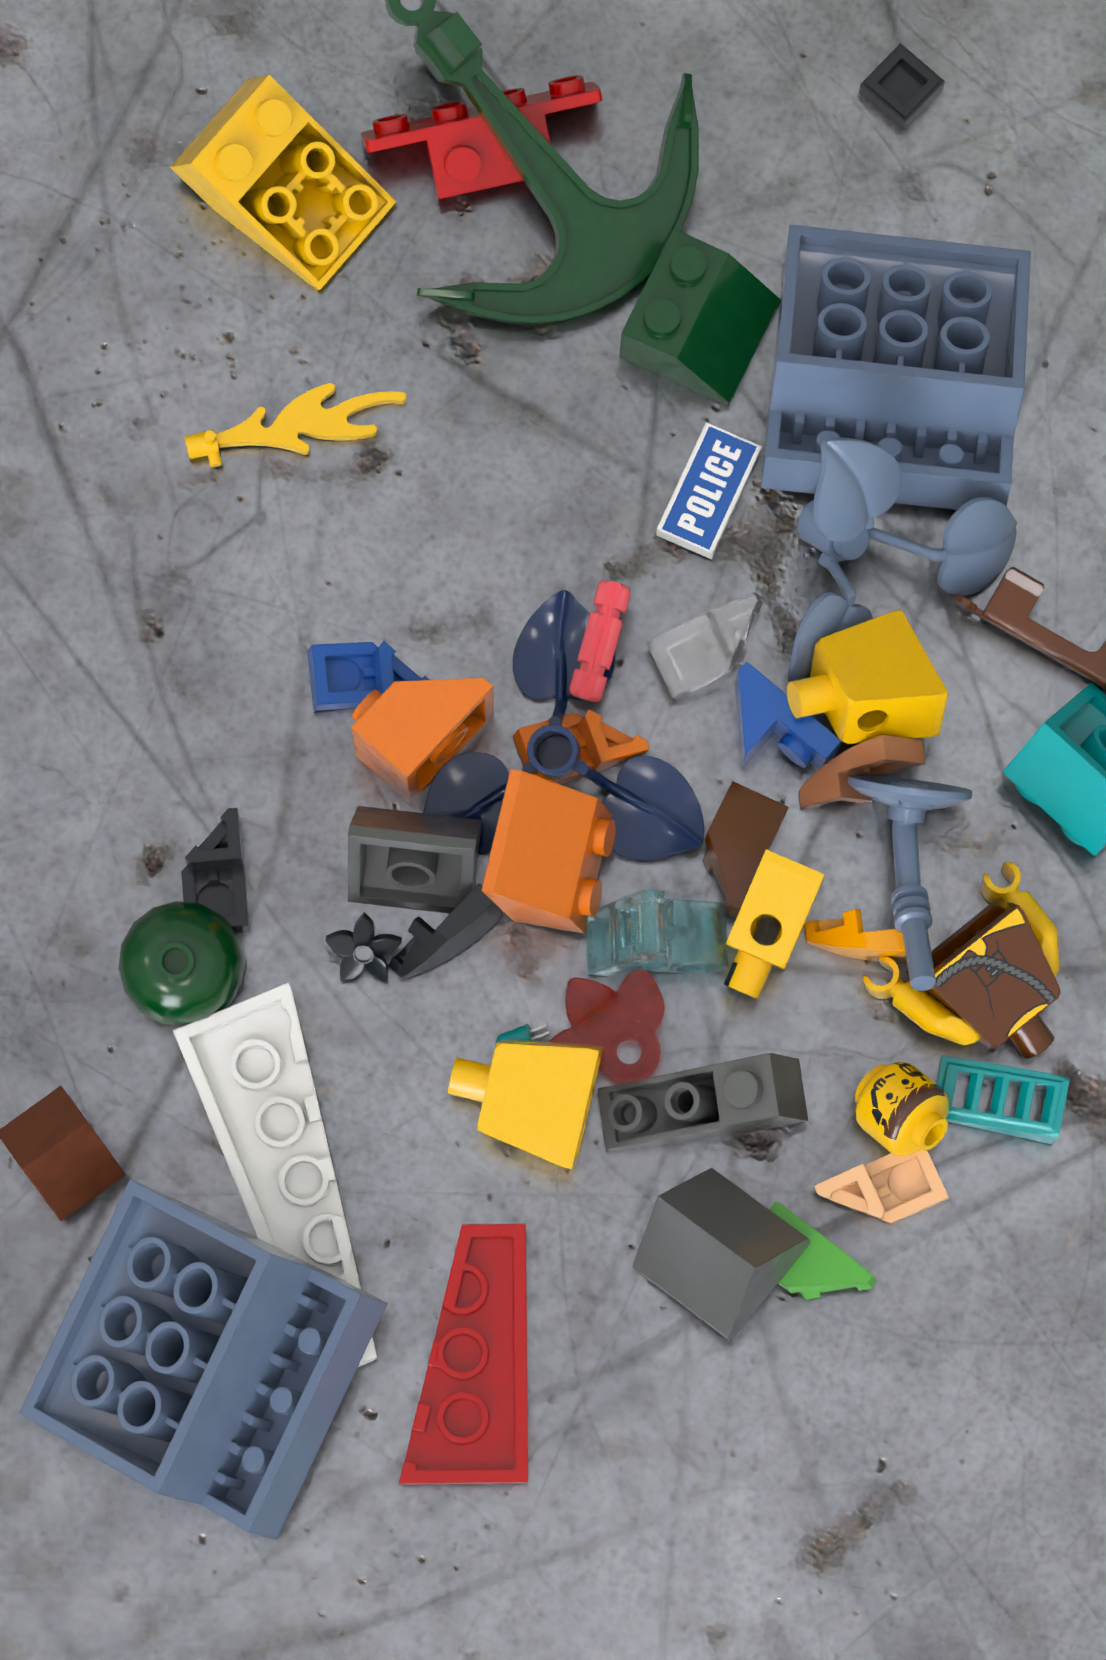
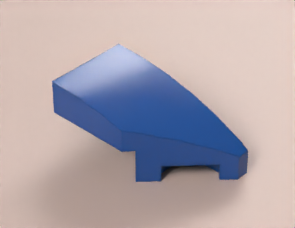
[307,641,430,711]

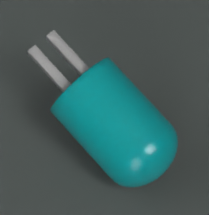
[495,1024,550,1044]

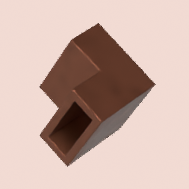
[0,1085,126,1222]

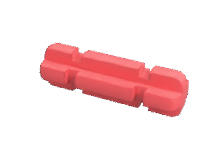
[569,580,631,702]

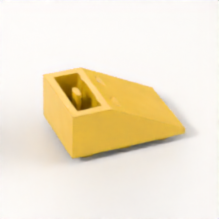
[170,74,396,291]

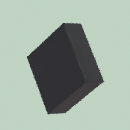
[859,43,945,130]

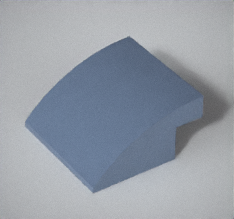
[761,224,1031,510]
[19,1179,388,1539]

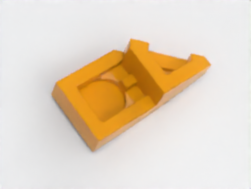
[804,909,929,963]

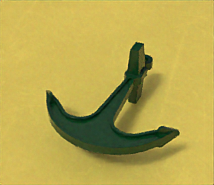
[385,0,699,325]

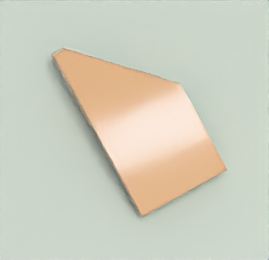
[814,1149,949,1224]

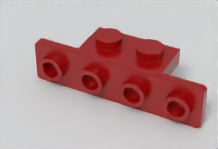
[361,75,603,199]

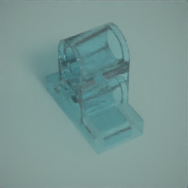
[586,890,729,976]

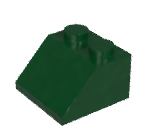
[619,228,781,407]

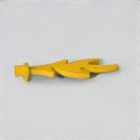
[184,383,406,467]

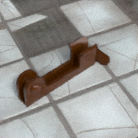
[950,567,1106,689]

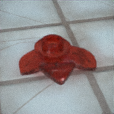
[549,966,665,1083]

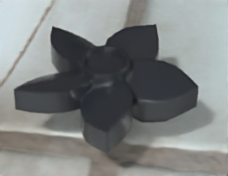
[325,912,402,982]

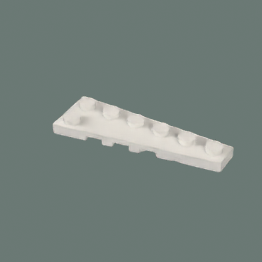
[173,983,378,1367]

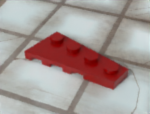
[399,1224,528,1485]

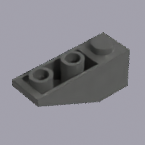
[597,1053,808,1151]

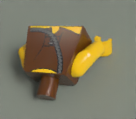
[863,862,1061,1059]

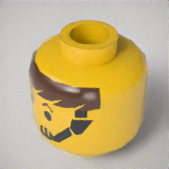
[855,1062,949,1156]

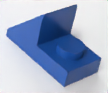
[735,661,841,770]

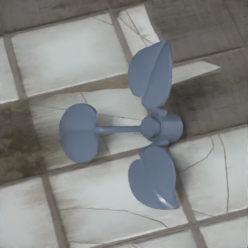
[788,437,1017,683]

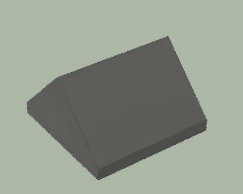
[348,806,482,913]
[632,1168,811,1341]

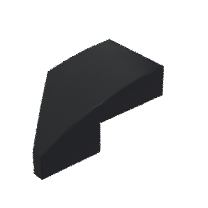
[181,808,250,933]
[388,883,503,980]

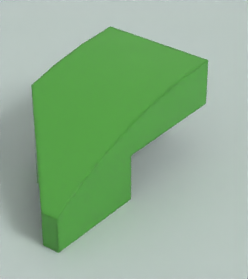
[770,1201,877,1300]

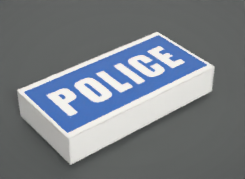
[656,422,762,560]

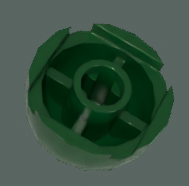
[118,901,246,1026]

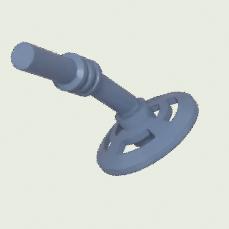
[847,775,973,991]

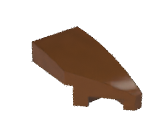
[703,781,789,919]

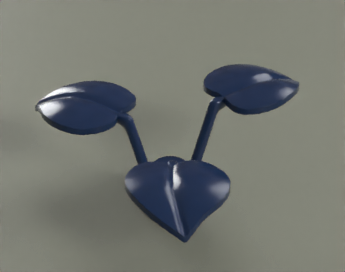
[423,590,705,861]

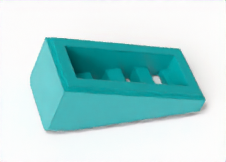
[936,1055,1070,1145]

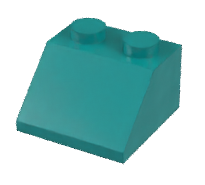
[1002,682,1106,856]

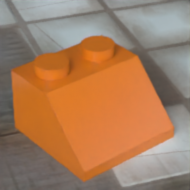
[351,678,494,805]
[481,769,616,934]

